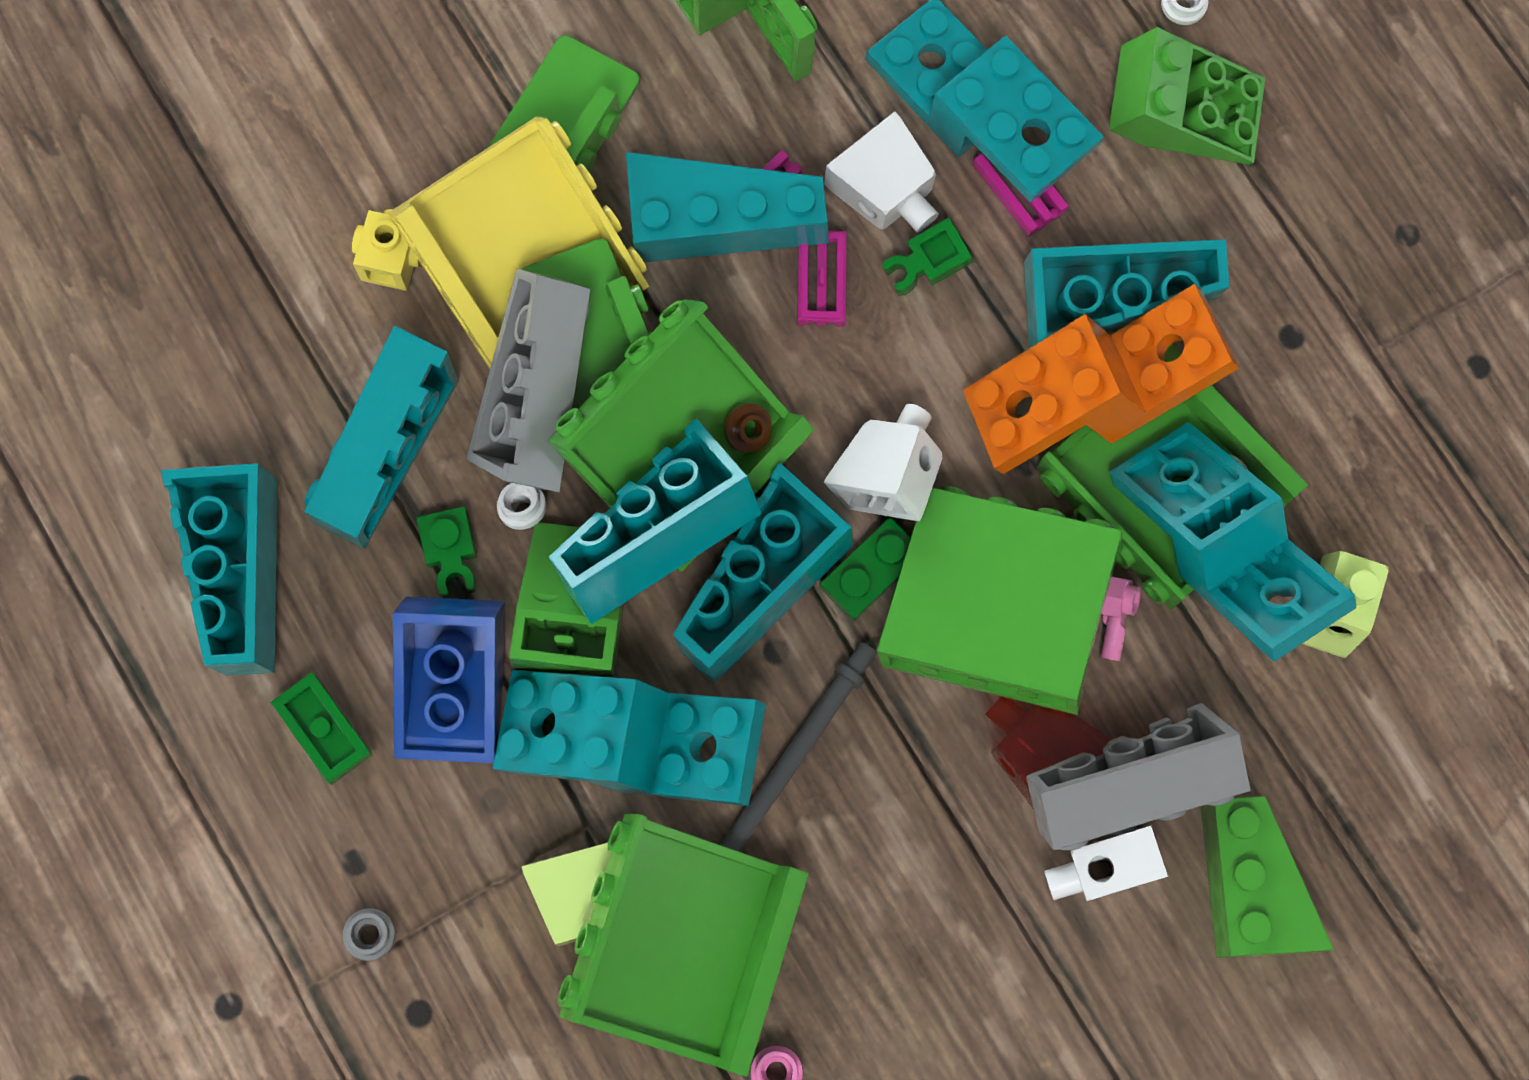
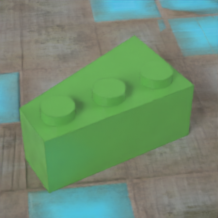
[1201,796,1334,958]

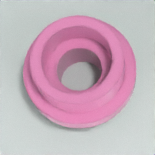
[750,1046,803,1080]

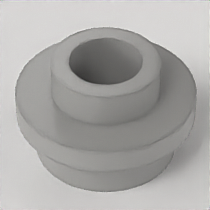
[343,908,396,961]

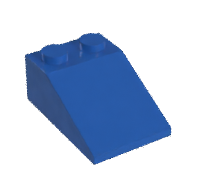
[393,597,505,763]

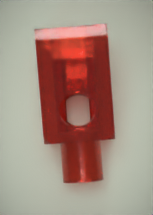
[985,696,1111,808]

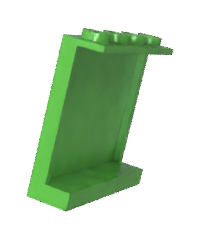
[547,299,815,572]
[1037,344,1308,610]
[877,486,1122,715]
[558,814,809,1077]

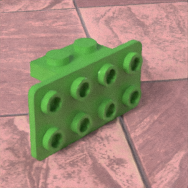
[488,35,639,173]
[521,239,653,409]

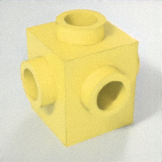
[352,209,422,291]

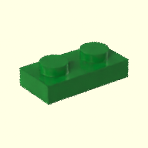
[819,517,911,622]
[270,672,373,786]

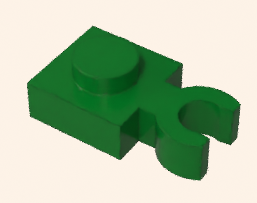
[882,217,974,296]
[416,506,477,598]

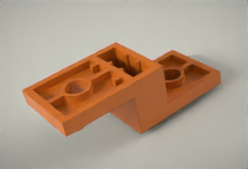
[963,284,1240,474]

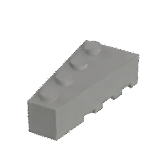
[466,268,590,492]
[1026,702,1251,851]

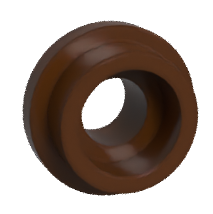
[723,403,772,453]

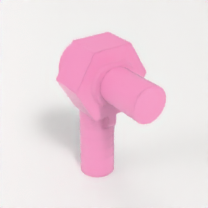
[1100,577,1141,661]

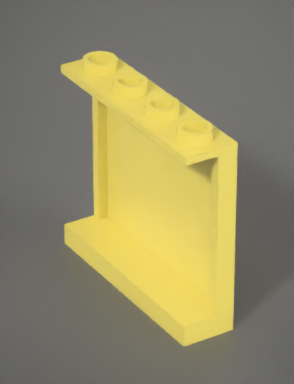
[388,117,649,369]

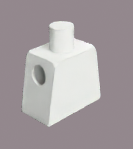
[824,112,939,233]
[824,404,942,521]
[1044,826,1168,902]

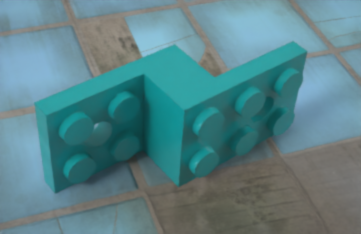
[865,0,1104,203]
[1110,422,1357,662]
[492,670,766,806]

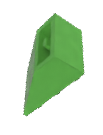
[1109,27,1265,165]
[509,522,624,678]

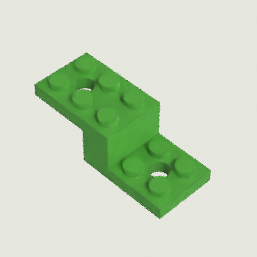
[675,0,817,82]

